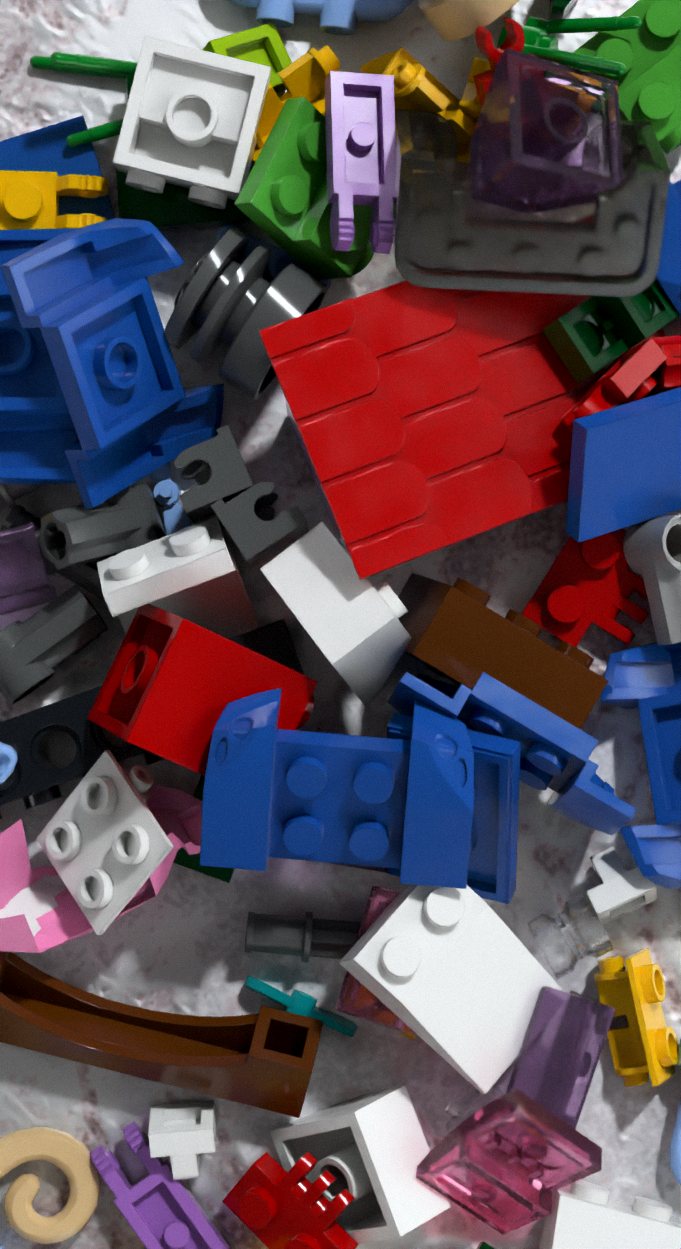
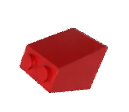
[87,604,318,776]

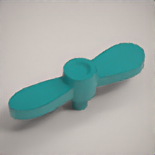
[243,976,358,1037]

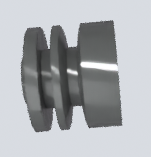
[164,226,327,400]

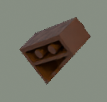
[398,573,608,730]

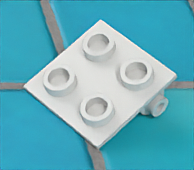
[36,750,174,935]

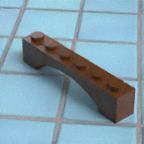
[0,952,324,1118]

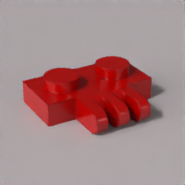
[521,528,649,647]
[222,1151,359,1249]

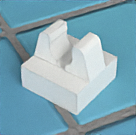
[586,846,657,926]
[148,1100,216,1180]

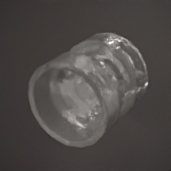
[527,893,614,979]

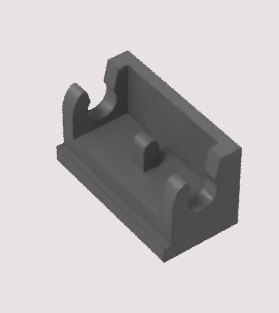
[174,424,253,524]
[210,481,309,569]

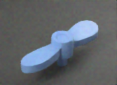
[148,463,192,535]

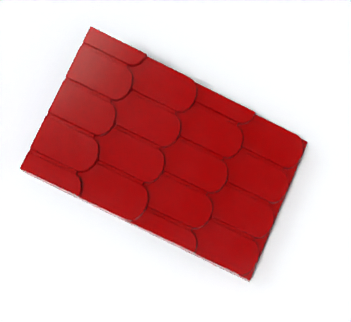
[259,212,666,580]

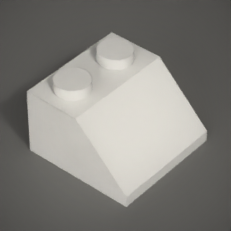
[260,521,412,706]
[269,1085,451,1244]
[538,1180,681,1249]

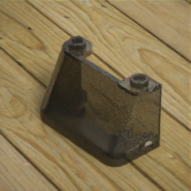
[393,109,670,297]

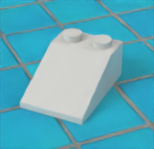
[339,884,568,1094]

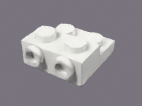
[113,36,272,209]

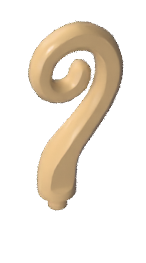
[0,1127,101,1245]

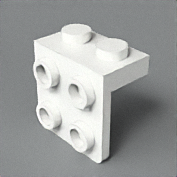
[97,517,258,639]

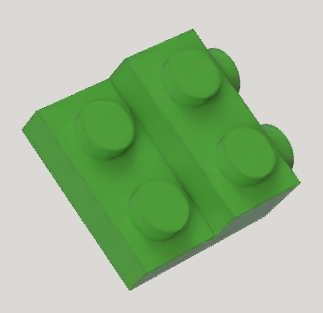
[573,0,681,159]
[234,97,401,280]

